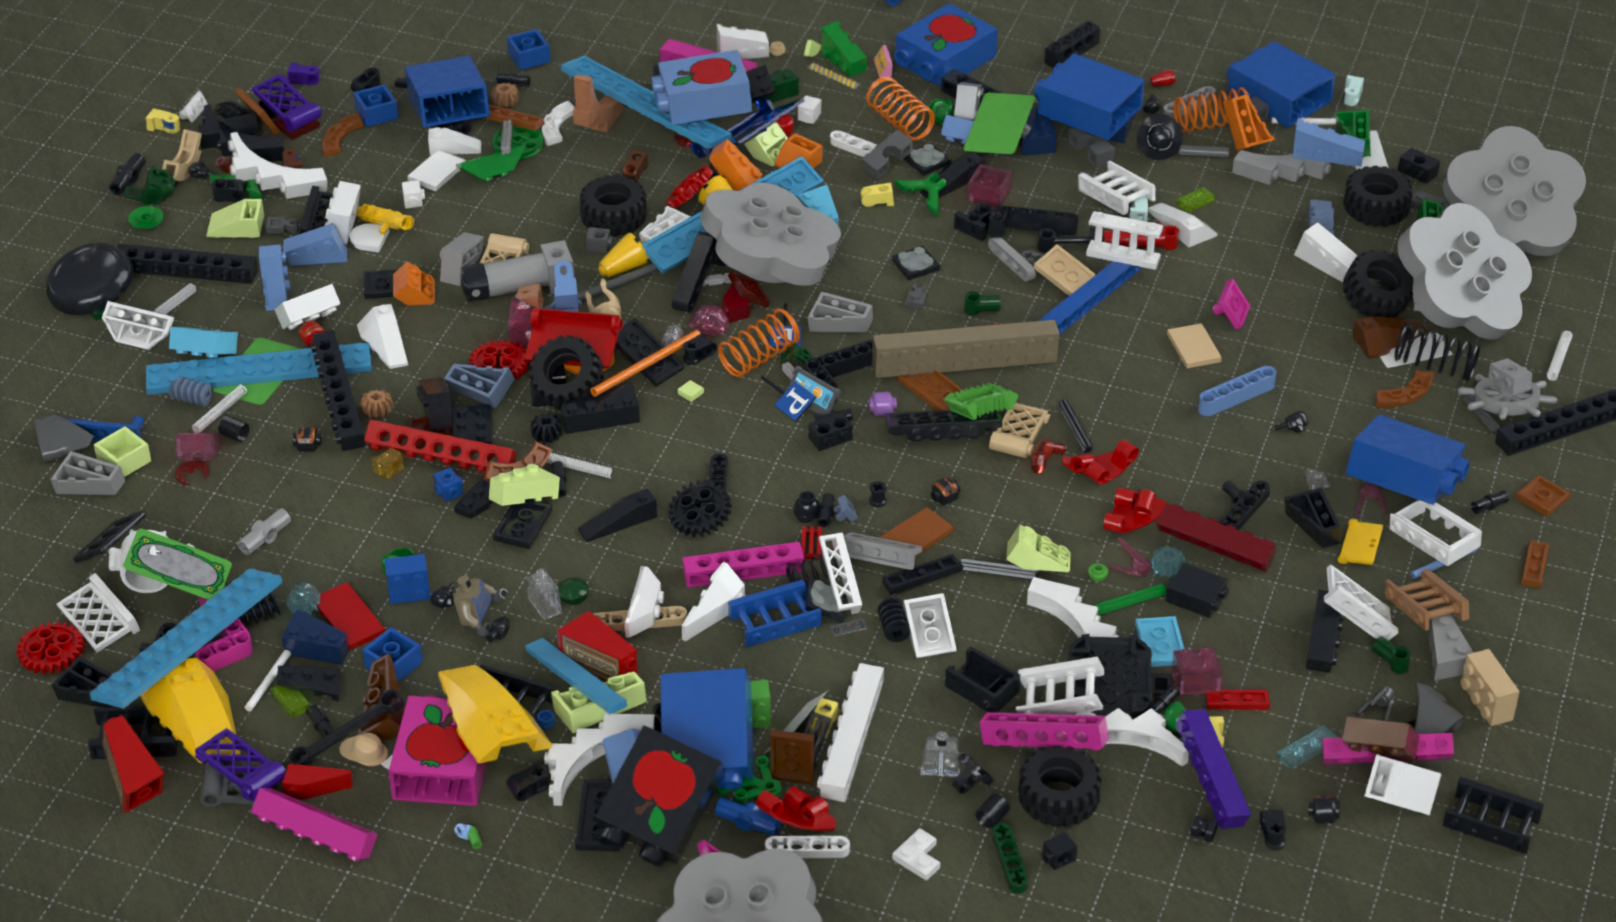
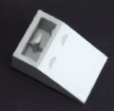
[1365,755,1441,815]

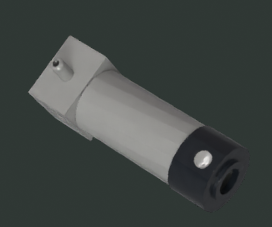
[460,240,574,302]

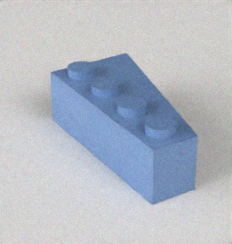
[1292,118,1365,167]

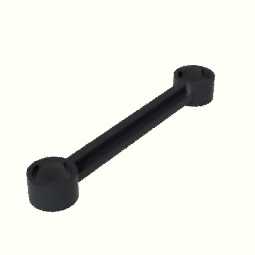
[288,689,404,766]

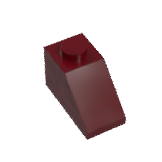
[721,283,750,323]

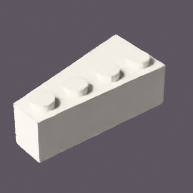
[1294,223,1358,282]

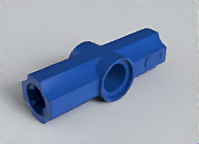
[715,798,781,836]

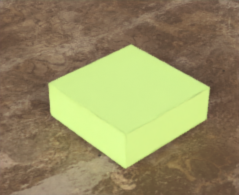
[678,380,704,402]

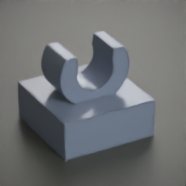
[834,495,858,522]

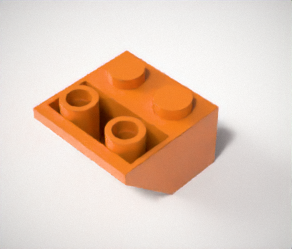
[774,133,822,169]
[393,261,435,306]

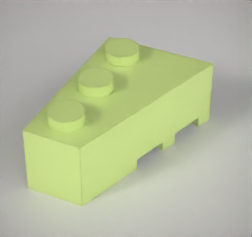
[489,464,560,506]

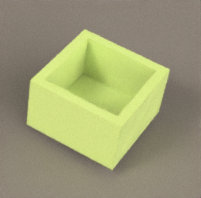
[94,426,151,477]

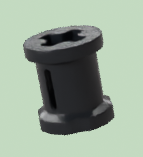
[869,481,887,507]

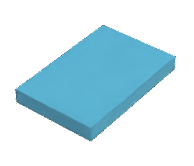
[1135,616,1187,667]

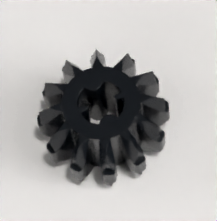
[531,413,563,443]

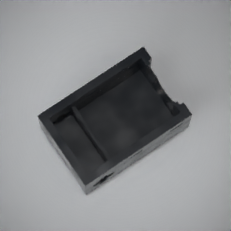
[945,647,1021,713]

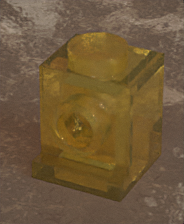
[372,448,404,480]

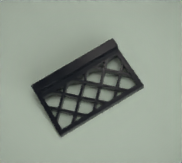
[299,185,334,234]

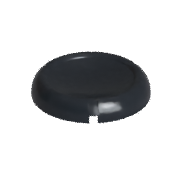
[46,243,134,315]

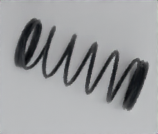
[786,549,838,583]

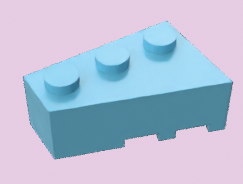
[797,185,839,226]
[169,327,238,357]

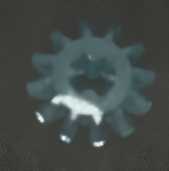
[1151,545,1185,578]
[286,582,321,615]

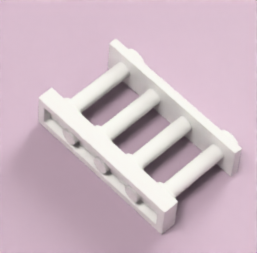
[1078,161,1156,215]
[1086,211,1163,270]
[1016,657,1104,715]

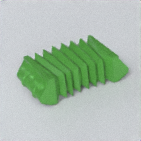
[945,382,1018,420]

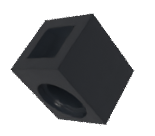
[1042,832,1077,871]

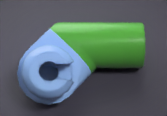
[454,823,482,849]

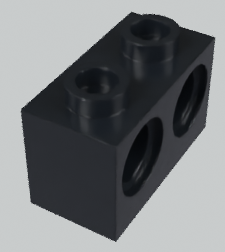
[808,412,853,451]

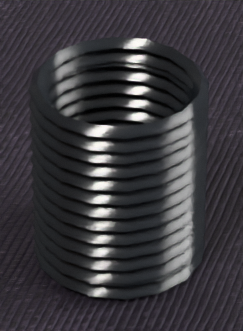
[218,415,250,442]
[975,794,1009,828]

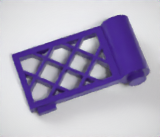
[252,74,322,132]
[195,728,286,801]

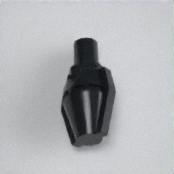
[486,616,510,642]

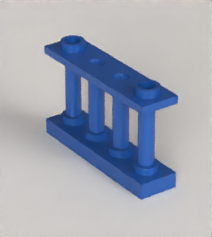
[728,580,821,647]

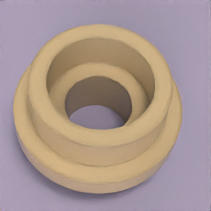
[769,41,785,56]

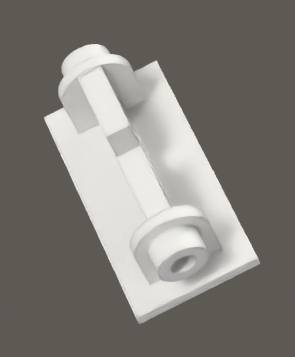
[179,90,208,123]

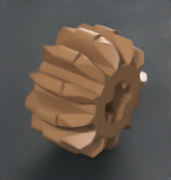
[491,83,519,108]
[361,389,393,419]

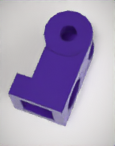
[287,62,320,85]

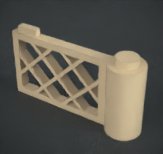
[480,233,529,263]
[989,403,1050,458]

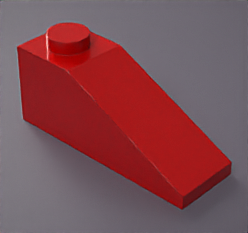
[282,764,353,799]

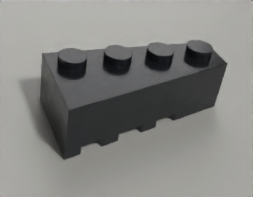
[561,381,640,434]

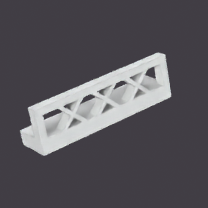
[819,532,862,614]

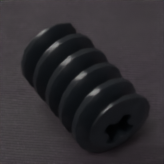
[239,593,281,626]
[877,597,910,642]

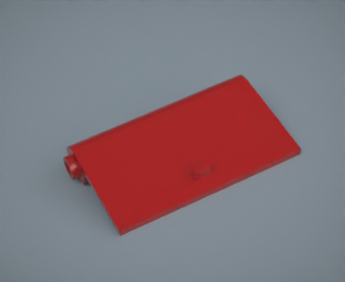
[524,308,623,369]

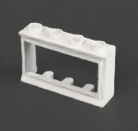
[1389,500,1482,566]

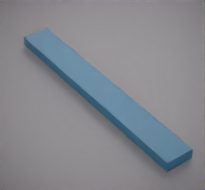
[525,638,627,714]

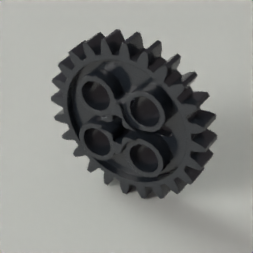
[668,480,732,537]

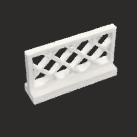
[1324,565,1398,641]
[57,573,140,653]

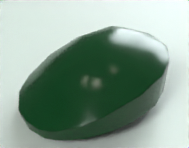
[556,577,588,605]

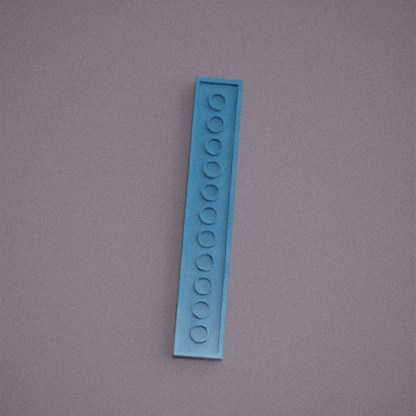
[561,56,732,149]
[642,156,824,274]
[146,342,372,395]
[90,569,282,709]

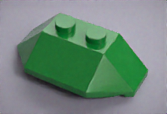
[456,145,525,182]

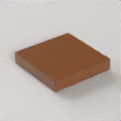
[1515,475,1571,517]

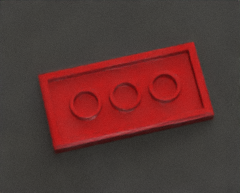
[312,582,385,650]

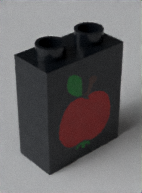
[595,725,724,867]

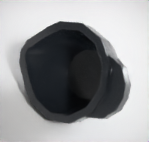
[793,491,820,523]

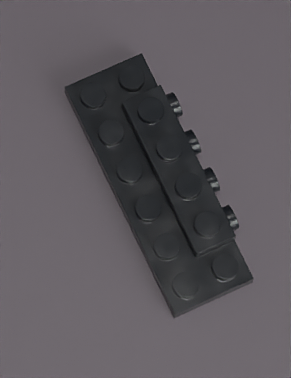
[885,410,1003,442]

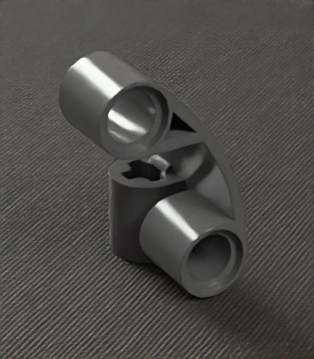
[35,414,94,462]
[1414,683,1465,734]

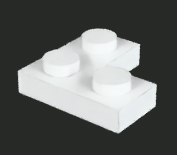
[892,828,940,881]

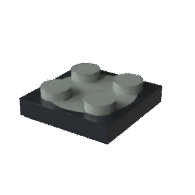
[904,143,951,176]
[892,246,940,280]
[805,577,846,623]

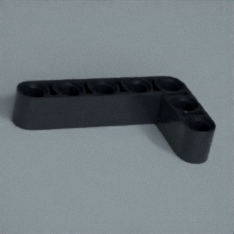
[988,205,1079,237]
[672,231,726,313]
[805,339,873,404]

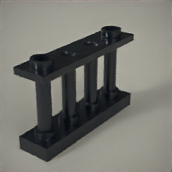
[479,665,556,724]
[88,706,177,759]
[1442,777,1544,854]

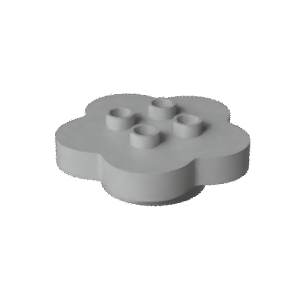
[1443,126,1586,256]
[700,183,841,286]
[1398,203,1532,340]
[657,849,823,922]

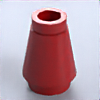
[1150,70,1175,86]

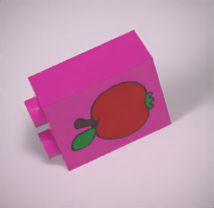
[389,695,487,806]

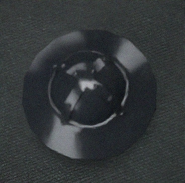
[1137,114,1183,160]

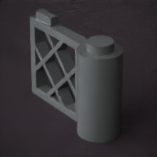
[200,762,259,807]

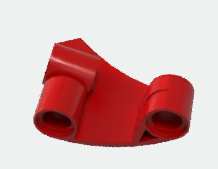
[1062,439,1139,485]
[1103,487,1166,534]
[756,786,836,831]

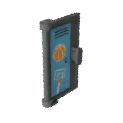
[788,366,841,415]

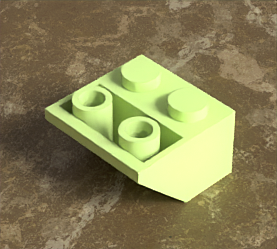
[744,122,788,167]

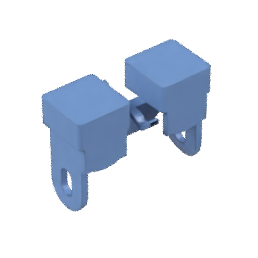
[551,261,582,312]

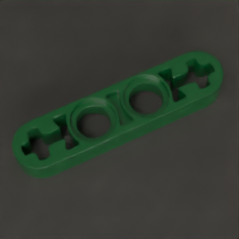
[992,823,1028,894]

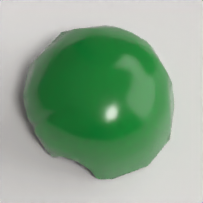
[1164,701,1186,734]

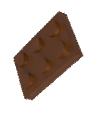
[770,730,814,785]

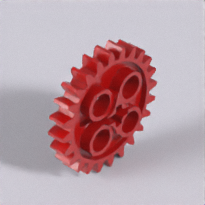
[666,165,713,209]
[469,339,529,379]
[16,621,85,675]

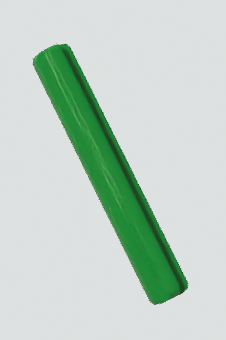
[1093,584,1166,616]

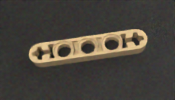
[594,606,687,631]

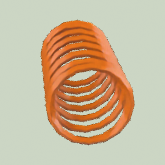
[866,76,935,141]
[1173,87,1250,133]
[718,308,800,378]

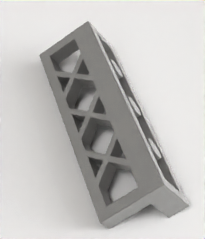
[843,532,922,570]

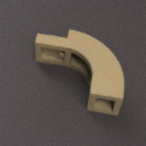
[162,129,202,181]

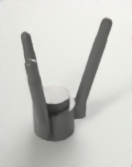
[1356,686,1395,721]

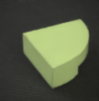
[804,40,822,57]

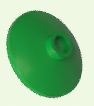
[128,206,164,229]

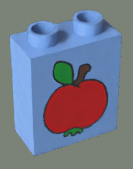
[651,50,752,125]

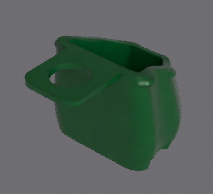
[124,166,176,206]

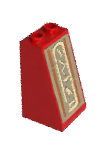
[557,611,638,682]
[102,715,164,814]

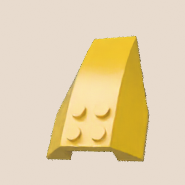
[140,658,240,763]
[438,665,552,764]

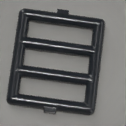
[73,511,146,563]

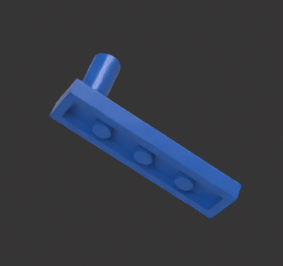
[66,416,144,442]

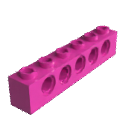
[682,542,804,588]
[979,712,1109,750]
[1321,733,1454,765]

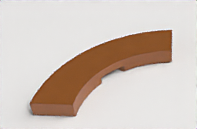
[322,113,364,157]
[1376,370,1434,408]
[483,442,552,482]

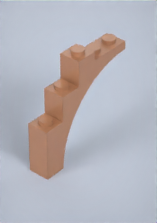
[573,74,623,132]

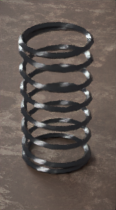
[1394,323,1480,381]

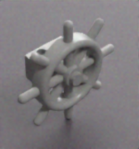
[1458,358,1557,420]

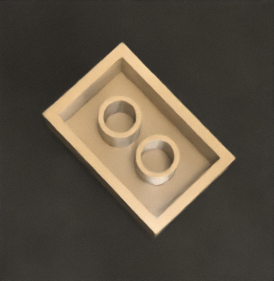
[1461,649,1520,726]

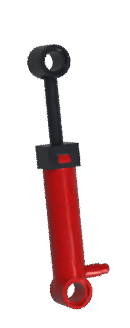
[1037,222,1179,253]

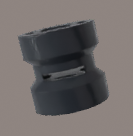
[1190,815,1218,842]

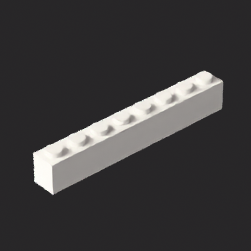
[817,663,884,802]

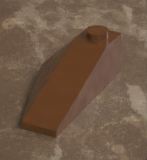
[1353,316,1427,359]
[358,654,405,740]

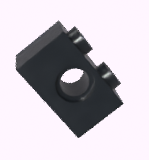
[1398,148,1440,184]

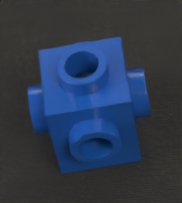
[433,468,463,502]

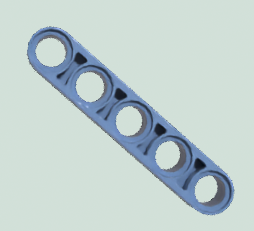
[1198,366,1276,416]

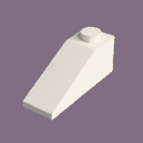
[428,128,481,155]

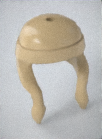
[585,278,622,319]

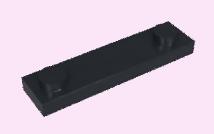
[882,554,962,595]

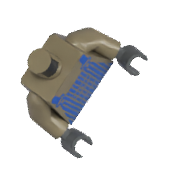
[454,576,508,637]

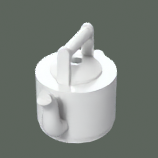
[108,529,195,593]

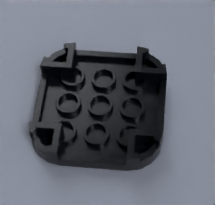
[1068,633,1152,718]

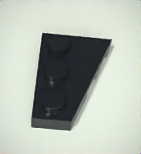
[454,473,493,519]
[277,665,341,702]

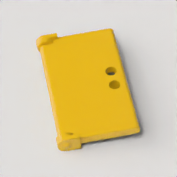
[1337,519,1383,565]

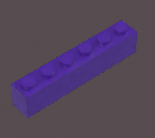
[1176,709,1251,829]

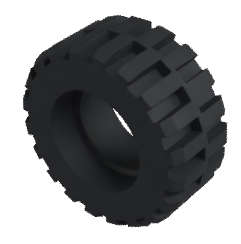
[1343,165,1413,227]
[580,175,647,237]
[1343,250,1414,318]
[529,335,604,410]
[1018,746,1102,827]

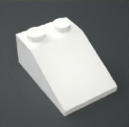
[903,593,957,659]

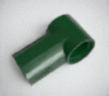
[964,291,1001,316]
[1372,636,1411,674]

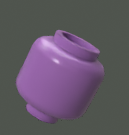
[869,391,897,417]

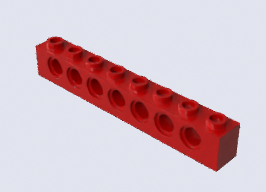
[364,420,518,473]

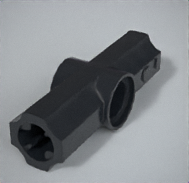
[109,153,146,196]

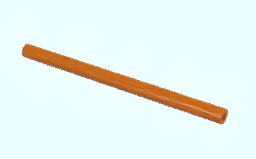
[590,330,701,397]

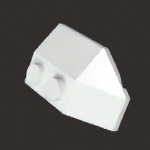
[102,301,174,350]
[625,566,664,638]

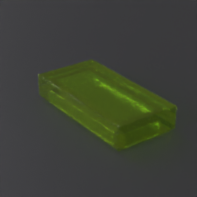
[1177,187,1215,212]
[271,685,310,718]

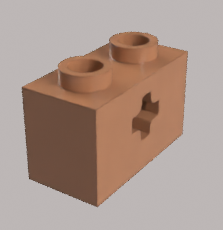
[514,283,544,317]

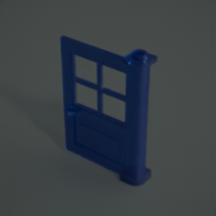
[689,98,805,158]

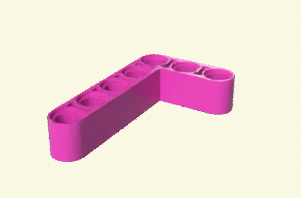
[194,596,253,672]

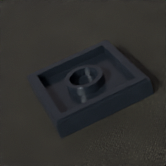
[364,269,398,299]

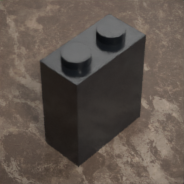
[1166,563,1229,618]

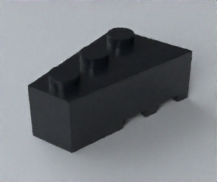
[416,377,453,431]
[1284,487,1342,548]
[51,656,115,708]

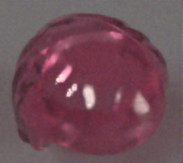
[689,304,730,336]

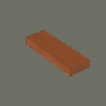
[1521,540,1550,589]

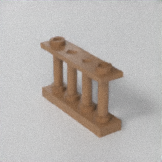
[1384,569,1469,631]

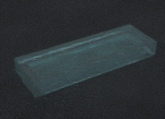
[1276,725,1339,770]

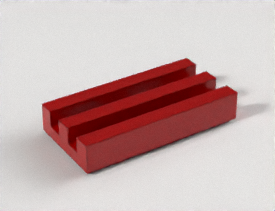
[801,526,822,559]

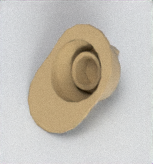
[340,733,388,766]

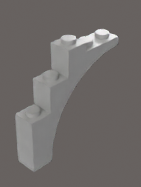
[1232,150,1332,185]

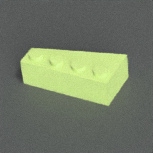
[551,672,647,733]

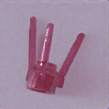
[1354,481,1387,519]
[1110,537,1153,578]

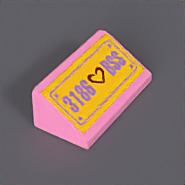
[874,45,892,78]

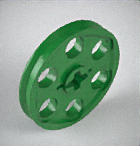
[492,125,544,160]

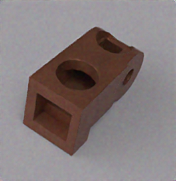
[282,149,303,169]
[623,150,648,181]

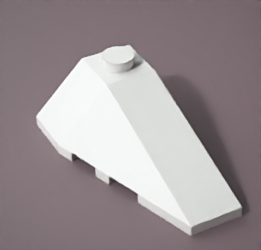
[1148,202,1217,247]
[357,304,408,369]
[682,562,746,641]

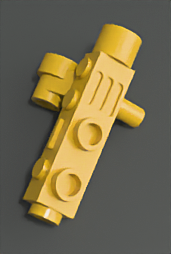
[356,204,414,235]

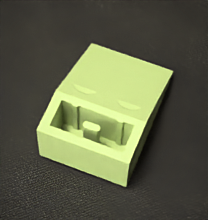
[207,199,264,238]
[1006,524,1071,572]

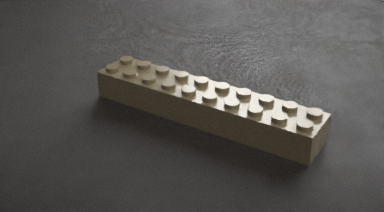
[872,320,1060,378]

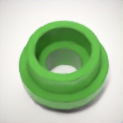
[1088,563,1108,582]

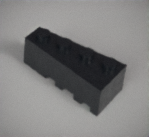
[1306,590,1343,673]

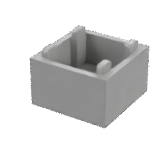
[954,82,984,121]

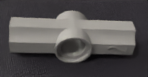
[237,508,291,555]

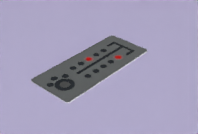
[830,618,867,636]

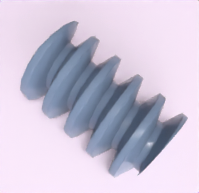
[169,376,211,407]

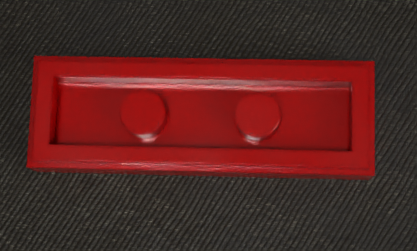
[1205,689,1270,710]

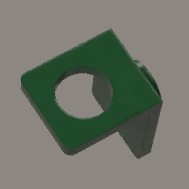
[781,343,813,367]

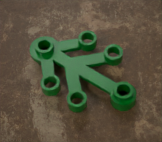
[717,756,781,803]

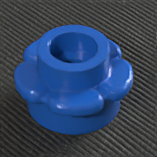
[537,710,557,729]

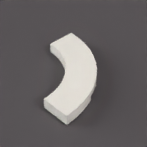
[542,101,575,146]

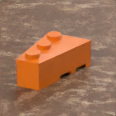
[1223,94,1275,151]
[709,139,762,191]

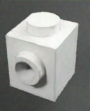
[798,96,821,124]
[402,180,425,208]

